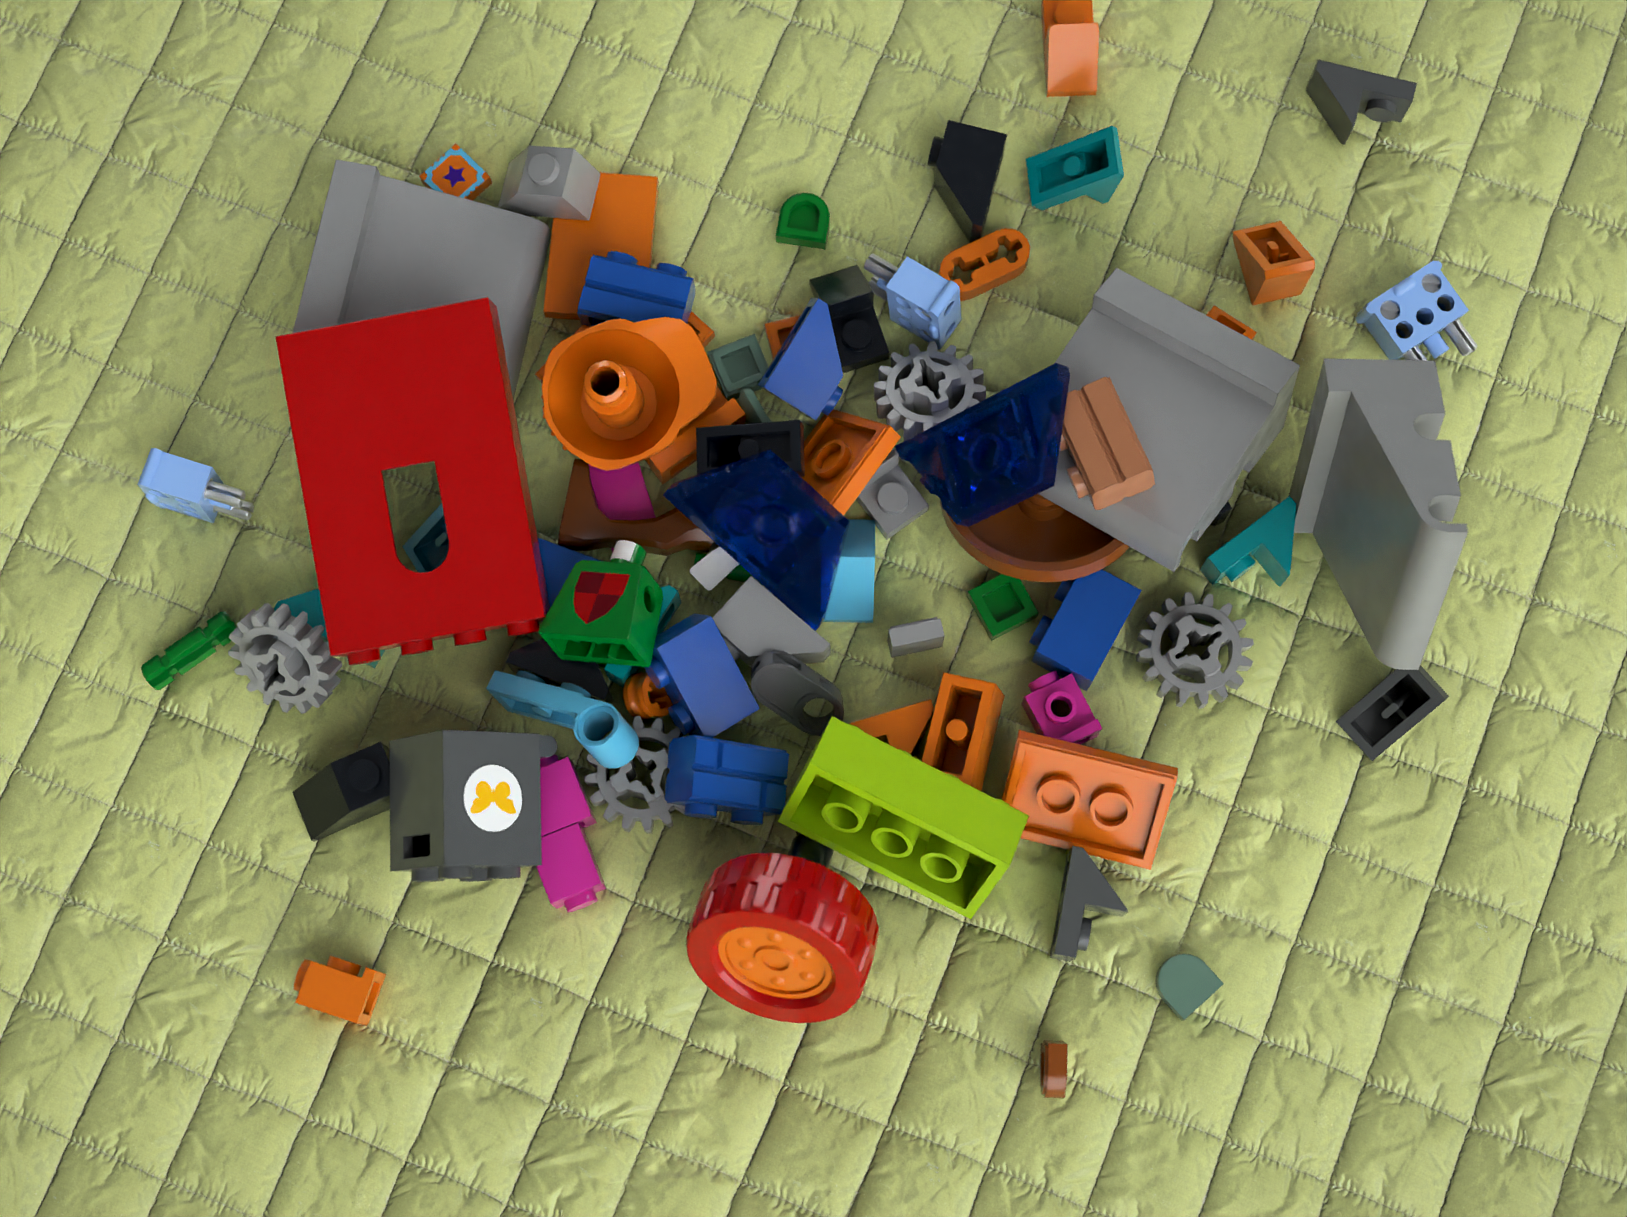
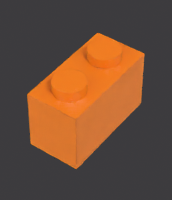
[922,672,1005,791]

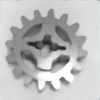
[874,341,986,447]
[1136,592,1254,709]
[228,603,342,714]
[584,716,685,834]

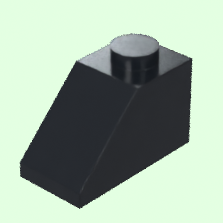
[927,120,1007,243]
[293,742,390,842]

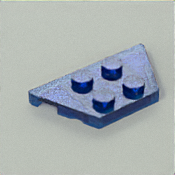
[895,363,1070,527]
[663,449,850,631]

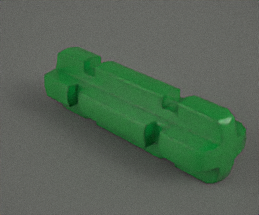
[141,611,238,690]

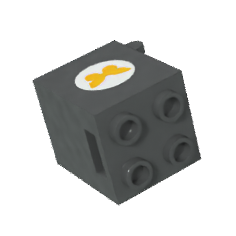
[389,730,557,882]

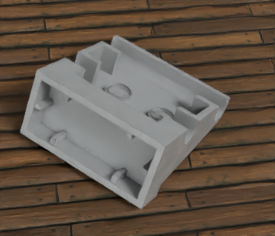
[293,159,551,400]
[995,268,1300,572]
[1289,359,1468,670]

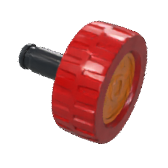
[686,831,879,1023]

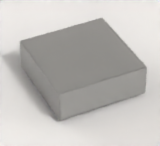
[887,617,945,658]

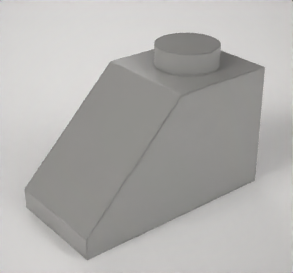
[498,145,601,221]
[713,576,830,667]

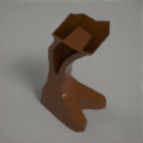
[558,459,727,556]

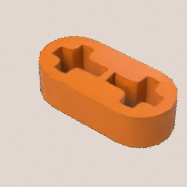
[939,228,1030,301]

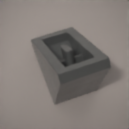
[1336,665,1449,761]

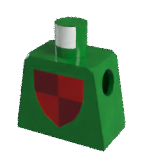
[538,540,663,667]

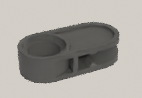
[751,650,844,736]

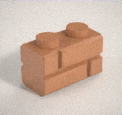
[1045,376,1155,510]

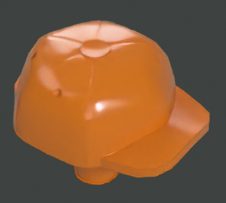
[541,317,717,471]

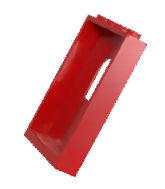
[275,297,550,665]

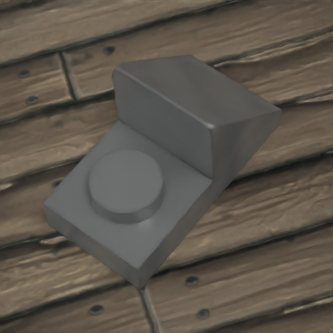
[1306,60,1417,145]
[1049,846,1128,962]

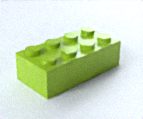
[777,716,1029,919]

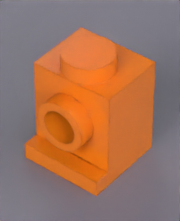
[294,955,386,1026]

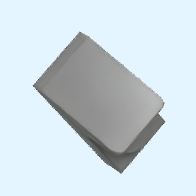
[856,448,929,540]

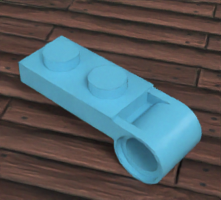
[486,670,639,769]

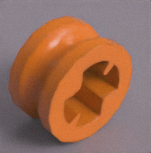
[623,672,673,720]

